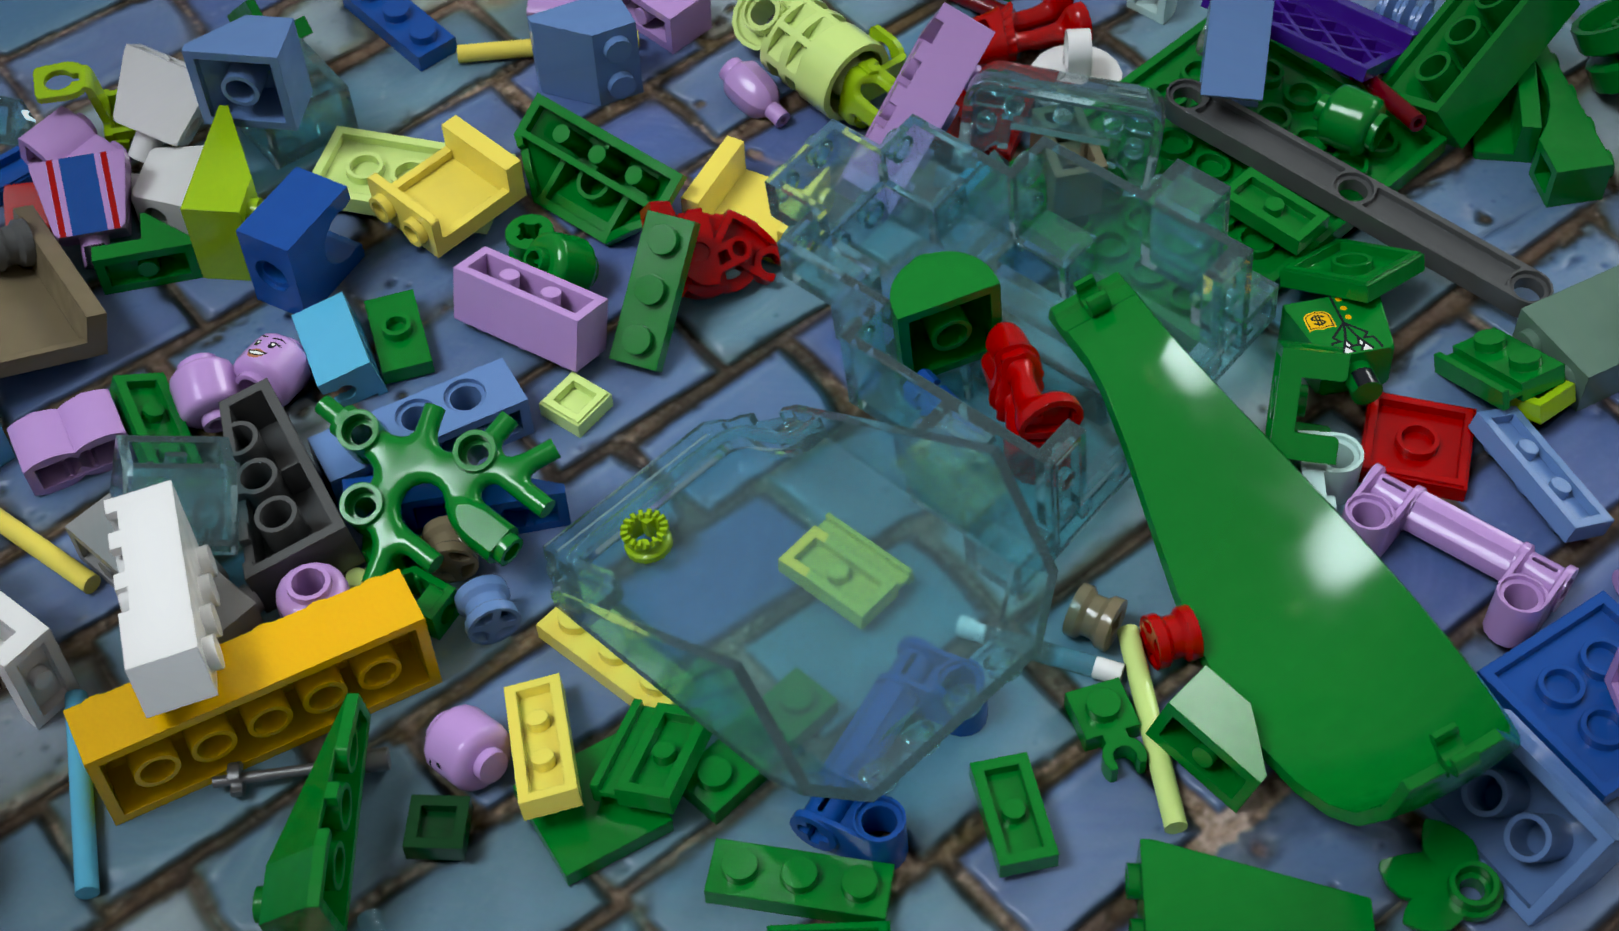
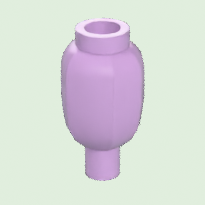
[719,57,790,128]

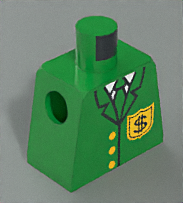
[1278,296,1394,405]

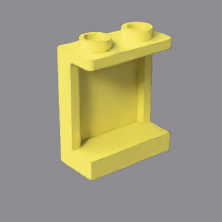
[367,115,527,258]

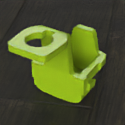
[838,25,906,128]
[33,62,136,152]

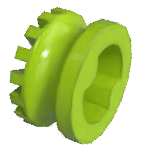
[620,508,673,564]

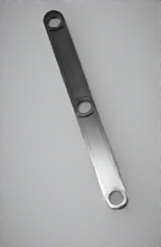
[1163,78,1554,318]

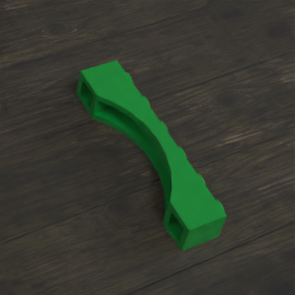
[1529,46,1615,208]

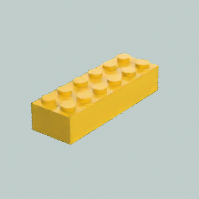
[63,568,443,826]

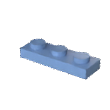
[1468,406,1615,543]

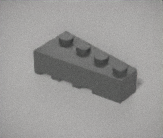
[219,378,366,613]

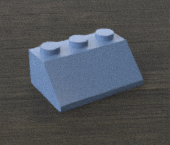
[1420,709,1619,926]

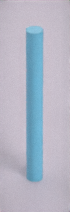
[64,689,100,900]

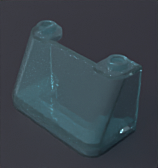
[955,61,1167,196]

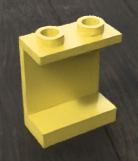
[681,136,835,268]

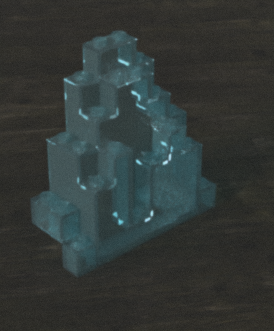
[765,114,1279,598]

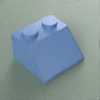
[527,0,644,106]
[181,15,313,131]

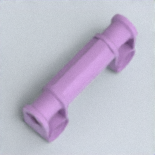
[1342,463,1579,648]

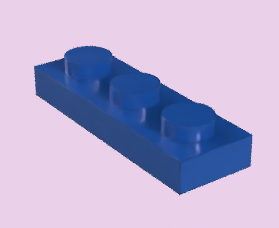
[343,0,457,72]

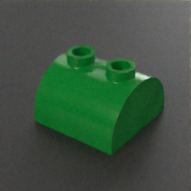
[890,251,1002,386]

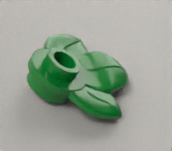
[1378,819,1504,931]

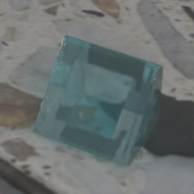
[0,95,36,146]

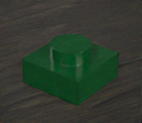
[402,794,474,861]

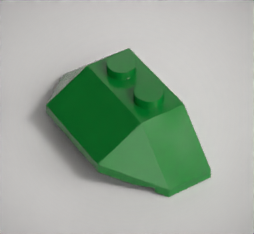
[514,93,687,247]

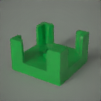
[1265,340,1351,465]

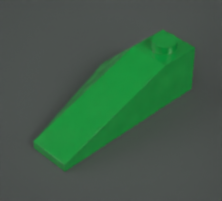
[252,693,371,931]

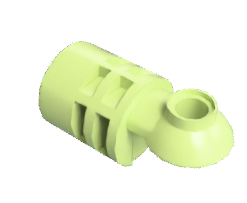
[732,0,888,121]

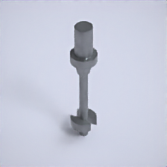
[212,746,391,798]

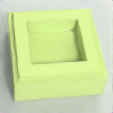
[539,371,613,438]

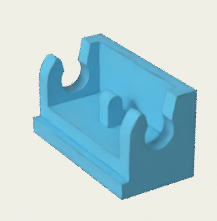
[291,292,388,407]

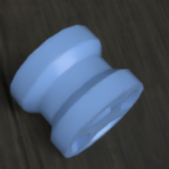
[454,574,521,645]

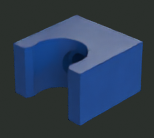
[235,166,365,314]

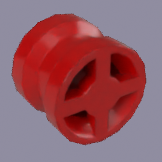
[1139,604,1204,671]

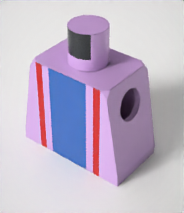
[28,148,132,269]

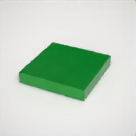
[1280,238,1425,303]
[513,734,674,886]

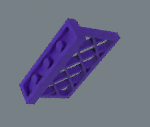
[1201,0,1419,82]

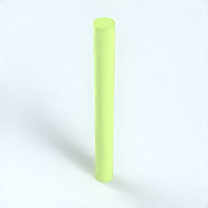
[1117,624,1188,834]

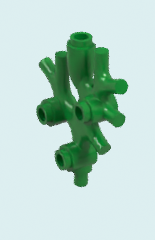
[315,395,561,582]

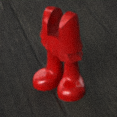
[972,0,1093,67]
[980,322,1084,480]

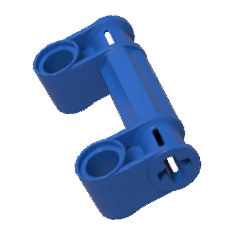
[789,639,988,869]

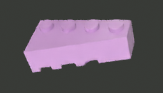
[834,2,995,222]

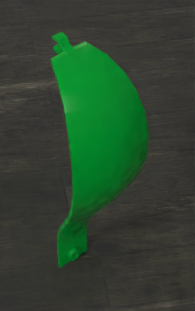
[1048,271,1520,827]

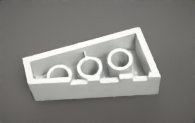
[104,480,225,718]

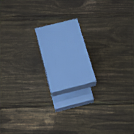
[1199,0,1274,109]

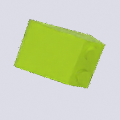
[180,105,264,281]

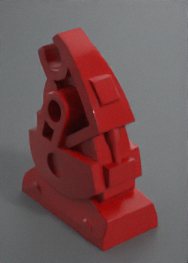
[640,201,787,300]

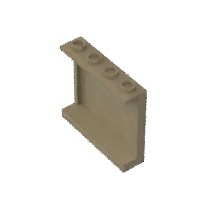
[0,205,108,378]

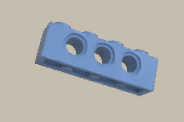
[307,358,535,514]

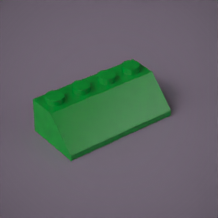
[1381,0,1581,149]

